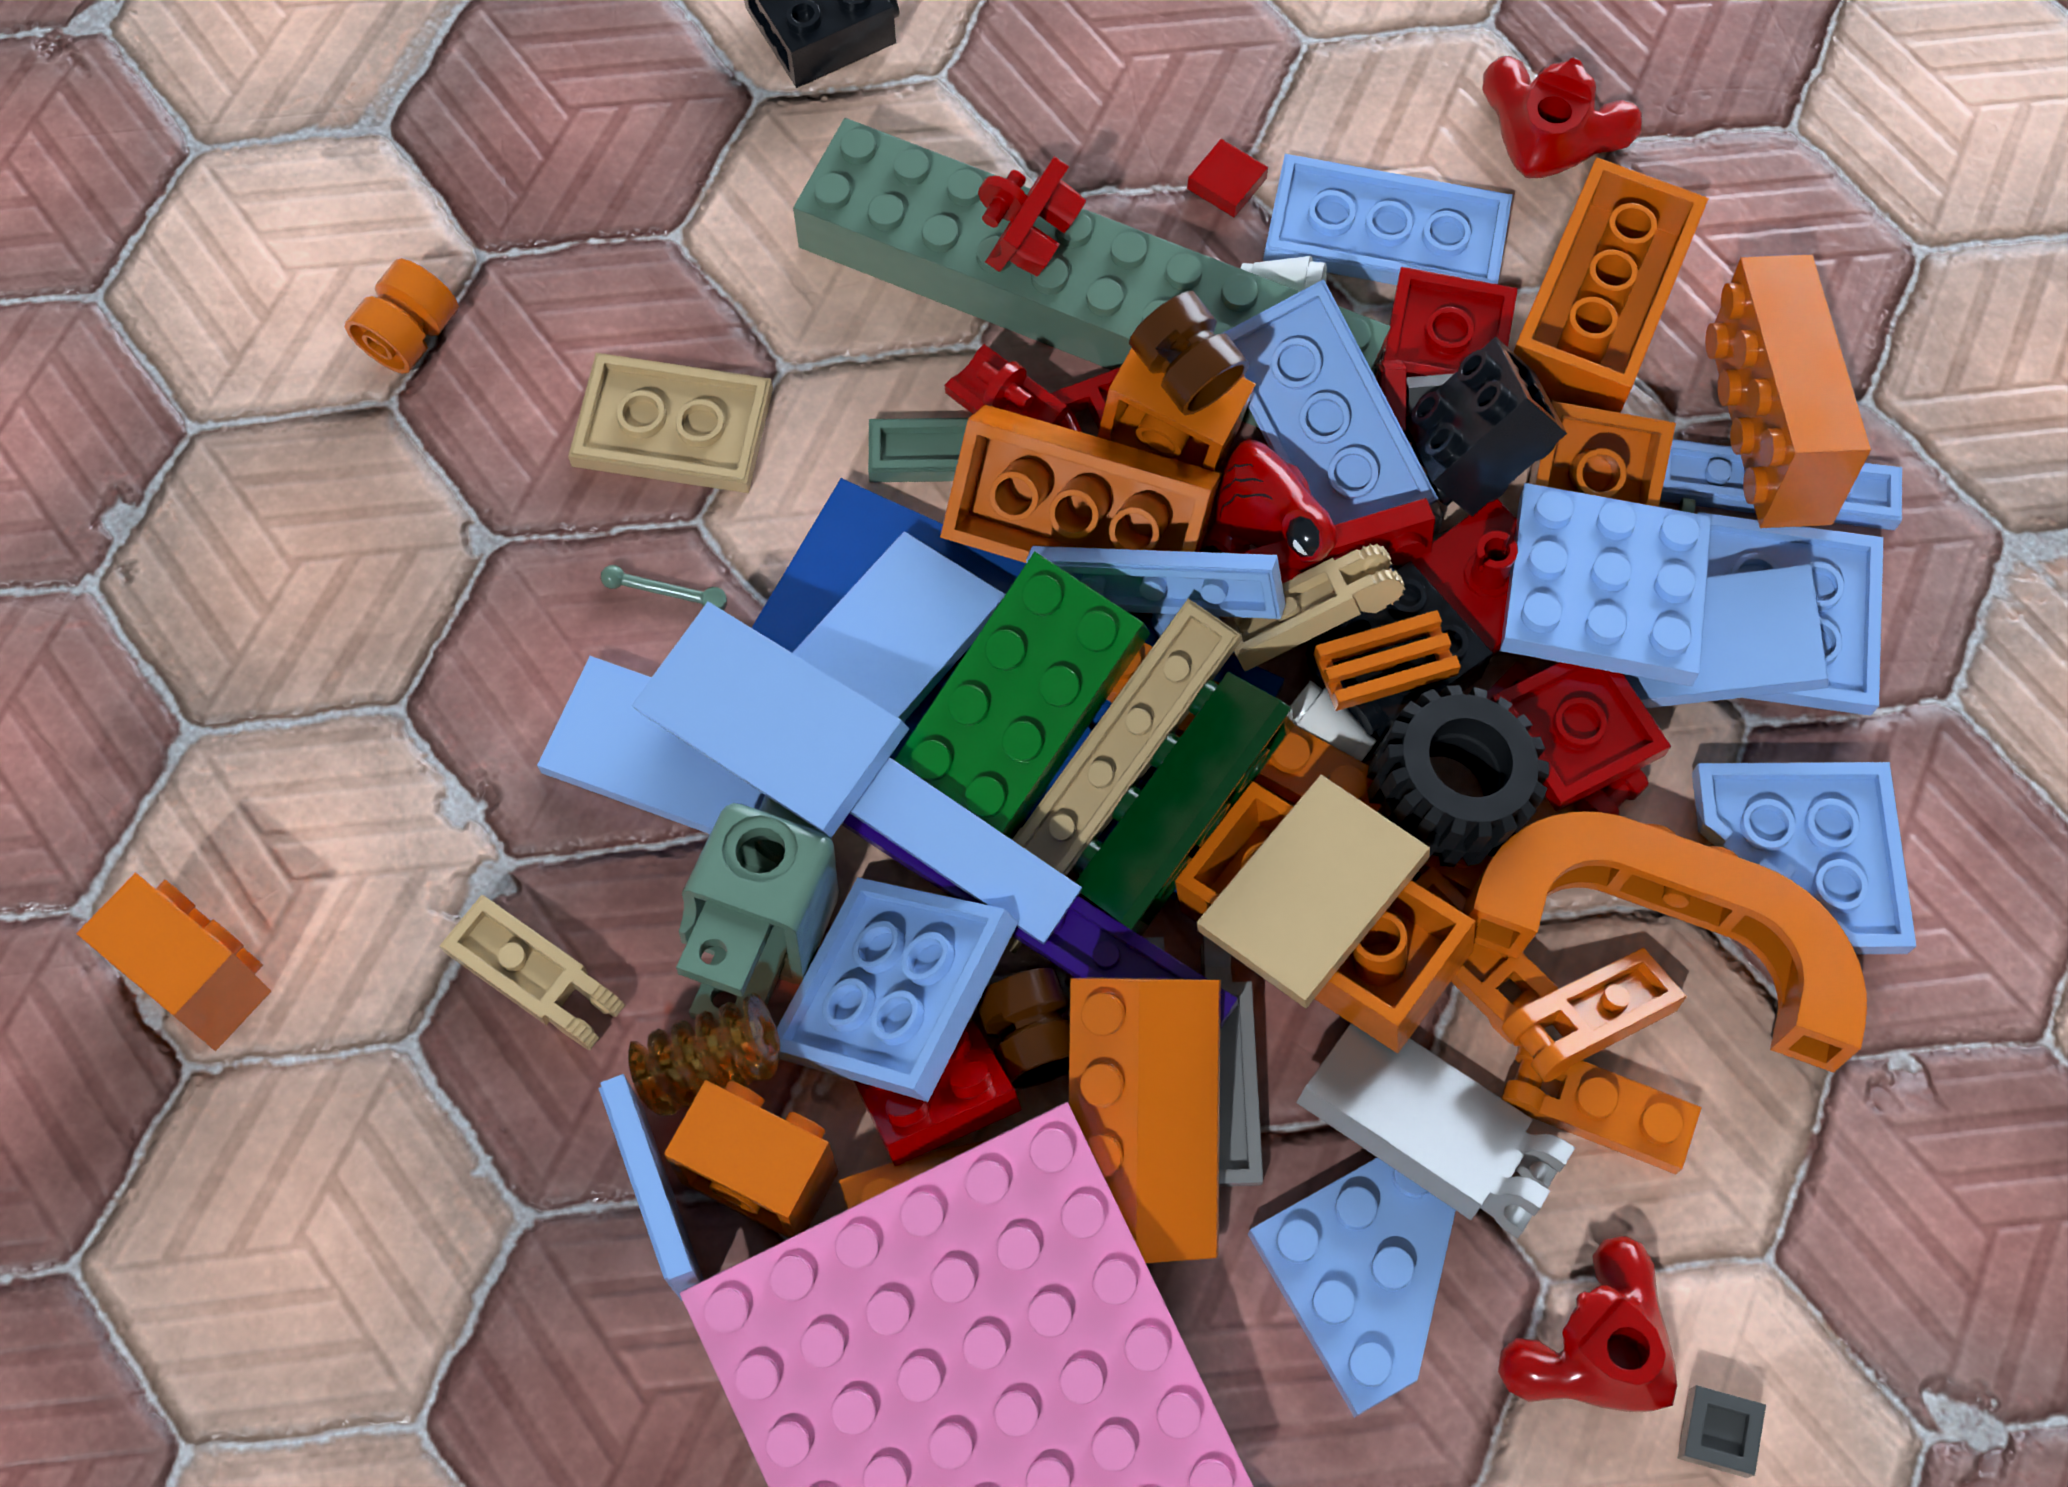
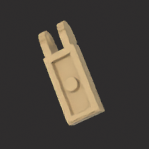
[1219,544,1405,672]
[440,894,625,1050]

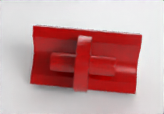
[978,156,1087,277]
[944,344,1067,425]

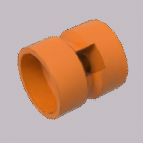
[344,258,459,374]

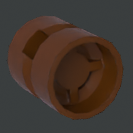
[1129,291,1250,416]
[977,968,1070,1090]

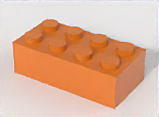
[1513,157,1709,413]
[1705,254,1871,528]
[940,404,1222,563]
[1175,781,1476,1054]

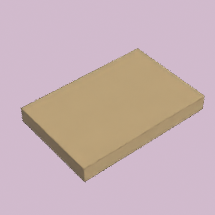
[568,353,773,493]
[1197,775,1430,1008]

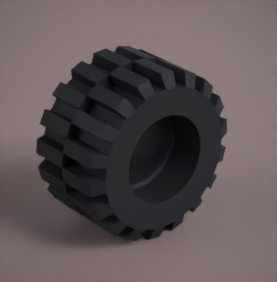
[1367,685,1549,867]

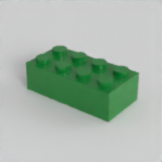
[895,551,1150,840]

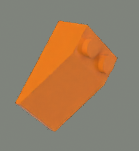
[1529,401,1676,507]

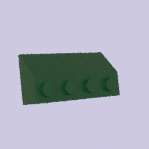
[1073,672,1294,936]

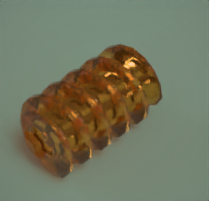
[628,993,780,1116]

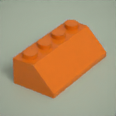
[1069,977,1221,1263]

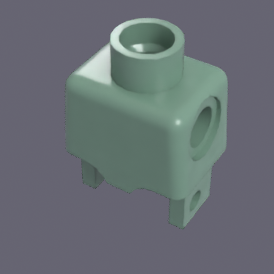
[676,795,839,1040]

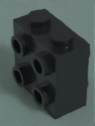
[744,0,900,88]
[1406,336,1567,517]
[1306,561,1493,742]

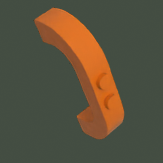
[1462,811,1867,1073]

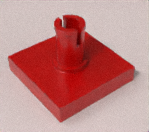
[1400,499,1518,657]

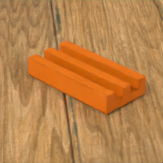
[1313,610,1461,711]

